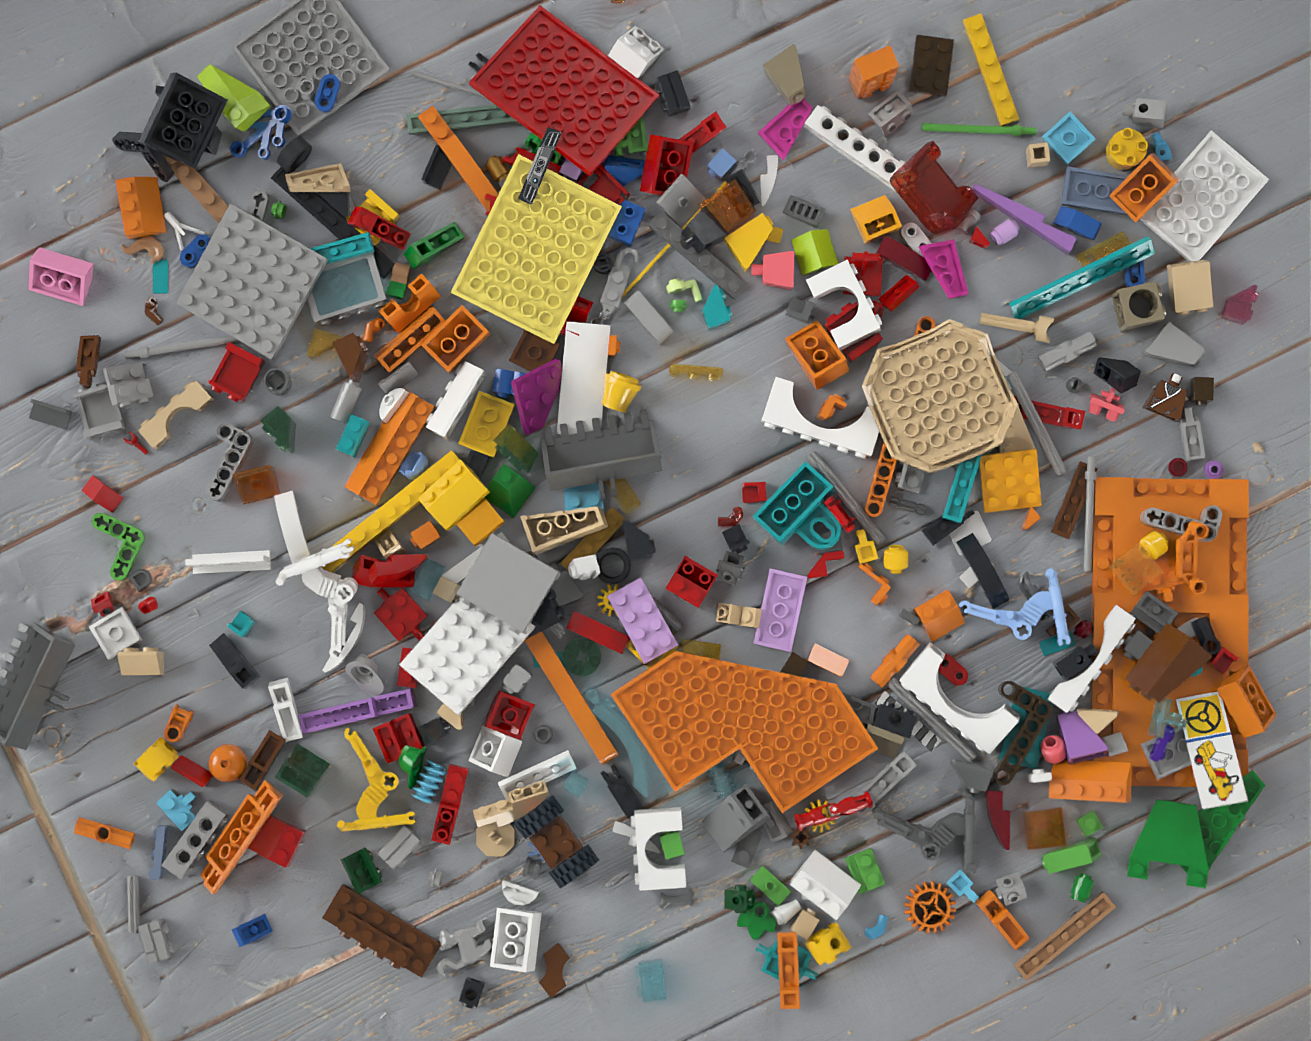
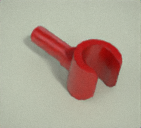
[123,432,149,455]

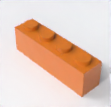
[373,306,445,373]

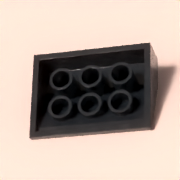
[138,72,228,169]

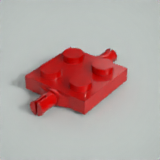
[374,587,428,642]

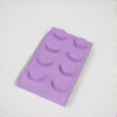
[753,569,807,652]
[607,578,678,664]

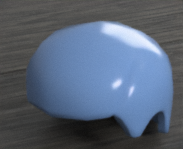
[399,452,428,479]

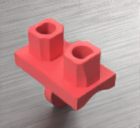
[1089,388,1125,422]

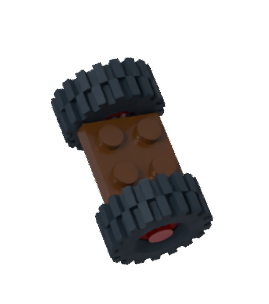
[514,795,599,889]

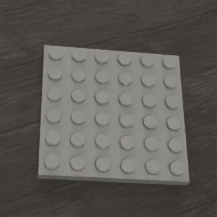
[231,0,390,136]
[176,203,329,360]

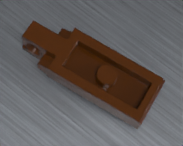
[76,335,101,388]

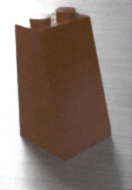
[1125,623,1212,703]

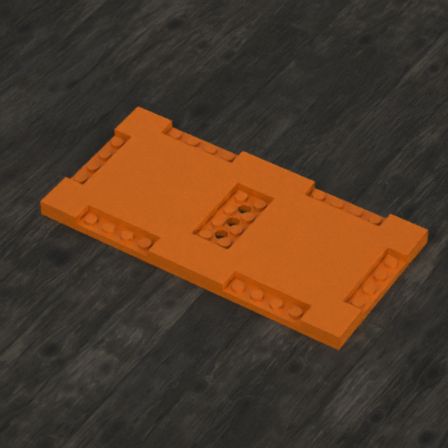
[1091,477,1249,787]

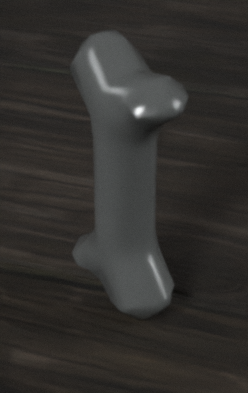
[659,890,694,909]

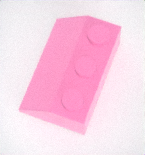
[29,247,93,306]

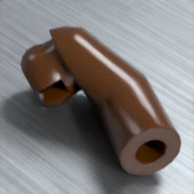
[145,297,164,326]

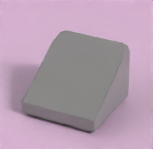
[1102,732,1128,756]

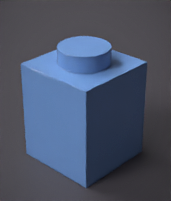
[707,148,737,181]

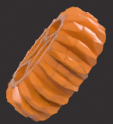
[903,881,956,934]

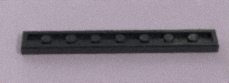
[271,167,395,279]

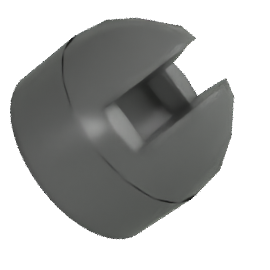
[1066,377,1082,393]

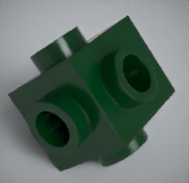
[724,884,755,913]

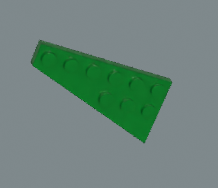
[1180,769,1265,873]

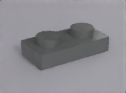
[731,830,763,869]

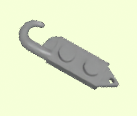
[600,247,639,317]

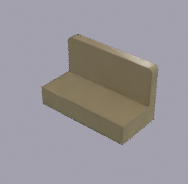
[865,724,905,758]

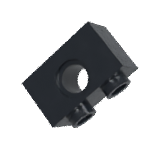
[873,701,917,738]

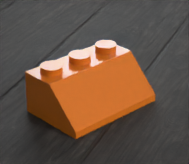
[115,176,167,240]
[421,305,490,375]
[1217,665,1277,738]

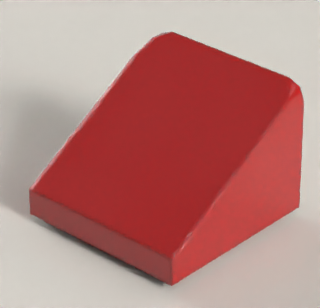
[969,226,990,249]

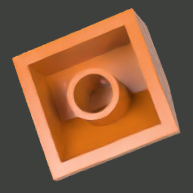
[913,589,965,642]

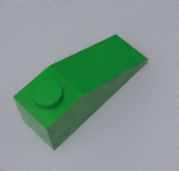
[403,222,465,270]

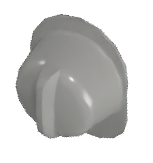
[345,654,384,696]

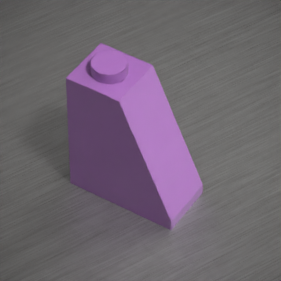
[1057,711,1108,764]

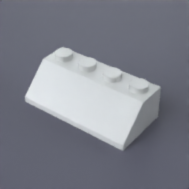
[426,361,486,440]

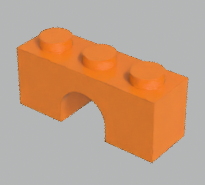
[379,274,441,333]

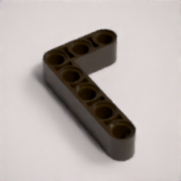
[992,681,1052,785]

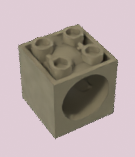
[1111,281,1166,332]

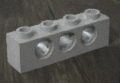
[161,801,228,879]

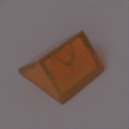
[232,465,280,505]

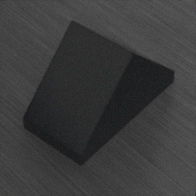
[318,192,350,220]

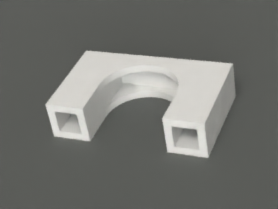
[806,260,882,351]
[631,807,686,891]

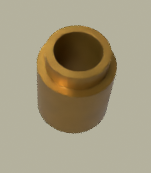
[485,155,510,183]

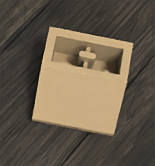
[117,648,164,675]

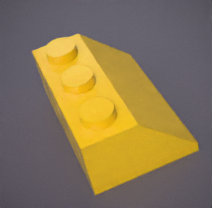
[418,459,490,531]

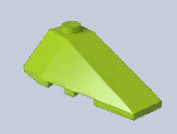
[197,64,271,132]

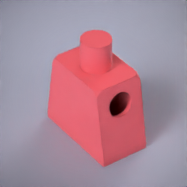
[751,251,794,290]

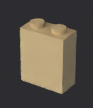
[1167,260,1213,315]

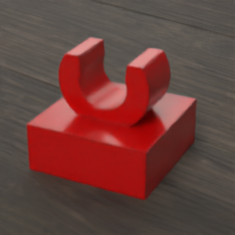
[91,591,114,617]

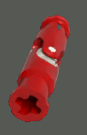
[794,791,873,831]

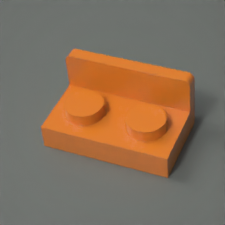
[816,394,847,421]

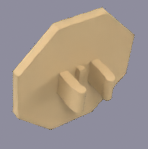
[476,822,515,856]

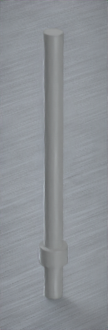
[124,336,240,359]
[1084,456,1097,571]

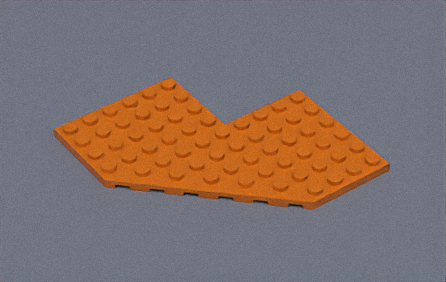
[610,651,878,813]

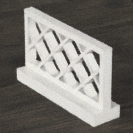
[185,550,271,574]

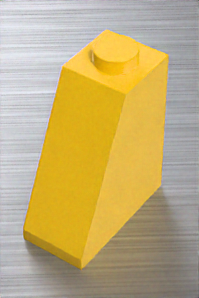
[724,213,774,272]

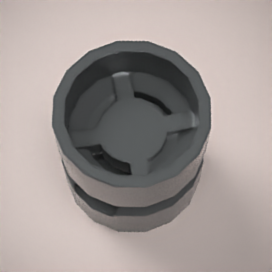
[263,368,292,396]

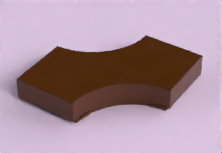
[539,943,570,998]

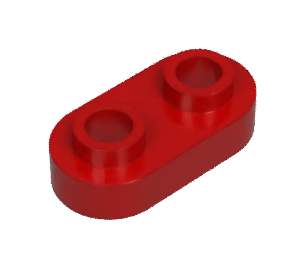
[938,654,968,686]

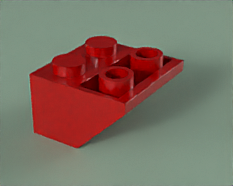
[665,556,718,608]

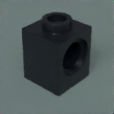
[459,977,486,1009]

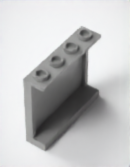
[456,534,561,635]

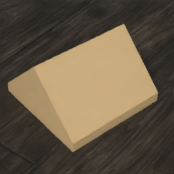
[436,703,464,730]

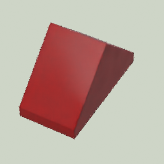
[81,475,124,513]

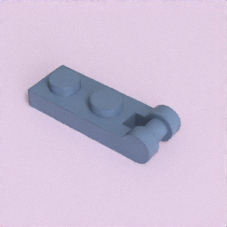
[148,825,169,881]

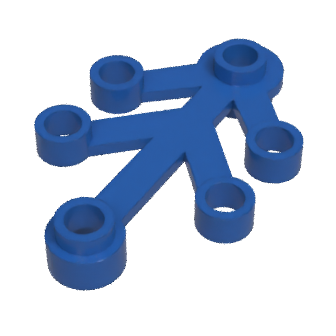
[230,105,292,160]

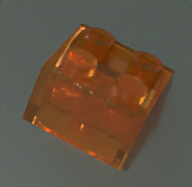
[698,179,756,232]

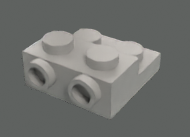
[103,362,153,408]

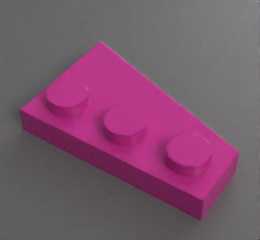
[758,99,813,161]
[918,239,969,299]

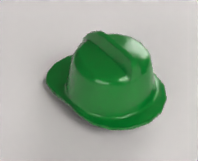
[399,745,427,789]

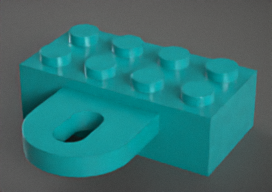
[752,461,841,550]

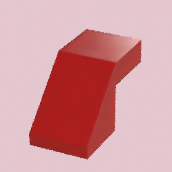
[560,296,594,336]
[807,551,845,579]

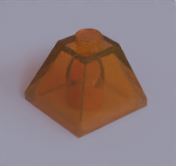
[1023,807,1066,850]

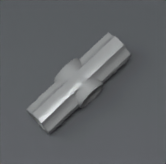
[1038,332,1097,372]

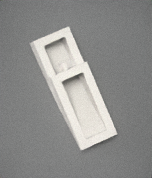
[268,677,303,742]

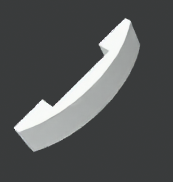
[274,491,310,564]
[322,603,365,673]

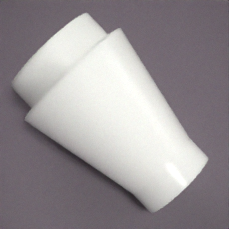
[772,899,802,925]

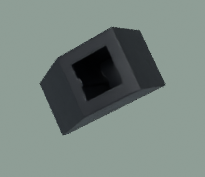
[1094,357,1141,394]
[419,717,451,744]

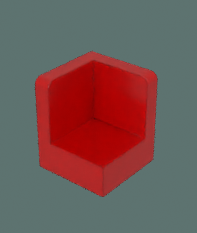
[742,482,767,503]
[1207,647,1239,674]

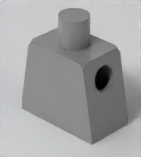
[1122,98,1167,129]

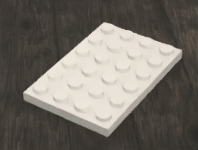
[1140,130,1269,262]
[399,597,535,716]

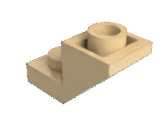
[716,603,762,628]

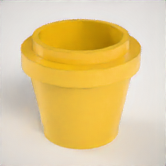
[602,371,642,413]

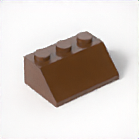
[332,332,369,383]

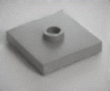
[656,174,706,228]

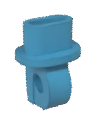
[1151,132,1172,161]

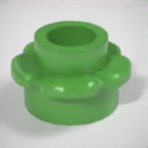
[271,201,287,219]
[669,300,688,312]

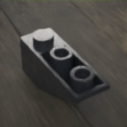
[209,633,261,689]

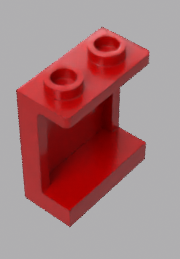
[824,302,883,363]
[207,342,265,402]

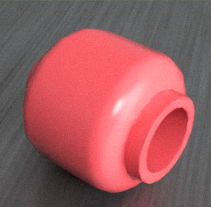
[1040,735,1067,764]

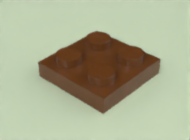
[509,330,560,372]

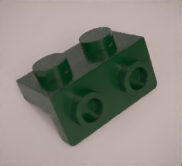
[341,847,382,894]

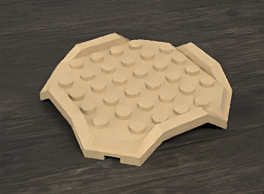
[862,319,1018,473]

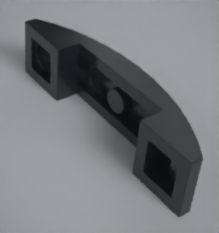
[956,533,1010,609]

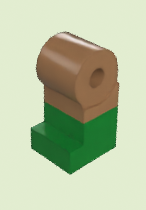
[386,262,411,300]

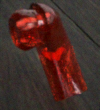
[718,507,744,527]

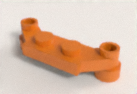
[1176,521,1209,595]

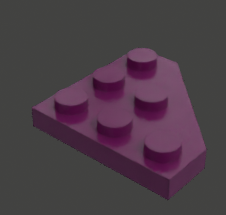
[511,359,562,435]

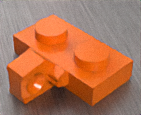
[1141,566,1184,603]

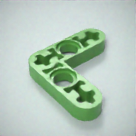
[91,513,145,581]

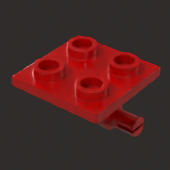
[843,251,883,297]

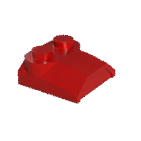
[484,690,535,740]

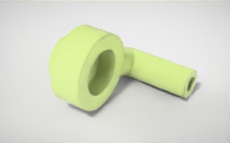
[666,278,703,302]

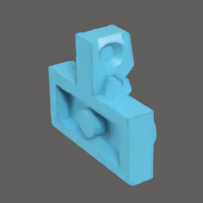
[156,789,198,831]

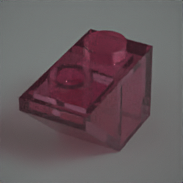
[1221,285,1258,325]

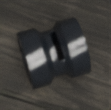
[594,253,613,275]

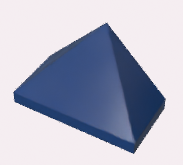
[605,155,645,186]

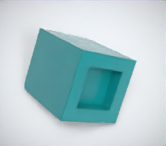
[227,611,256,637]

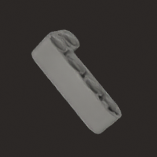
[207,423,253,501]
[1140,505,1222,542]

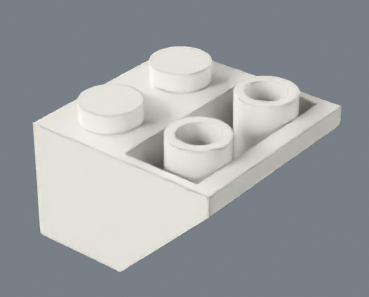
[608,26,664,78]

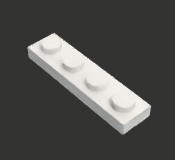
[498,750,577,799]

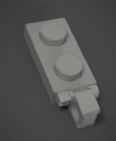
[1179,407,1205,461]

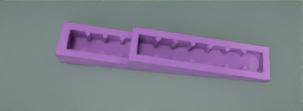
[971,184,1077,255]
[298,688,418,734]

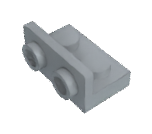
[868,91,914,137]
[894,461,925,494]

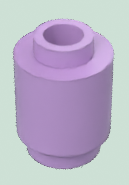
[990,219,1020,246]

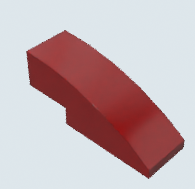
[368,554,427,585]
[566,611,630,654]

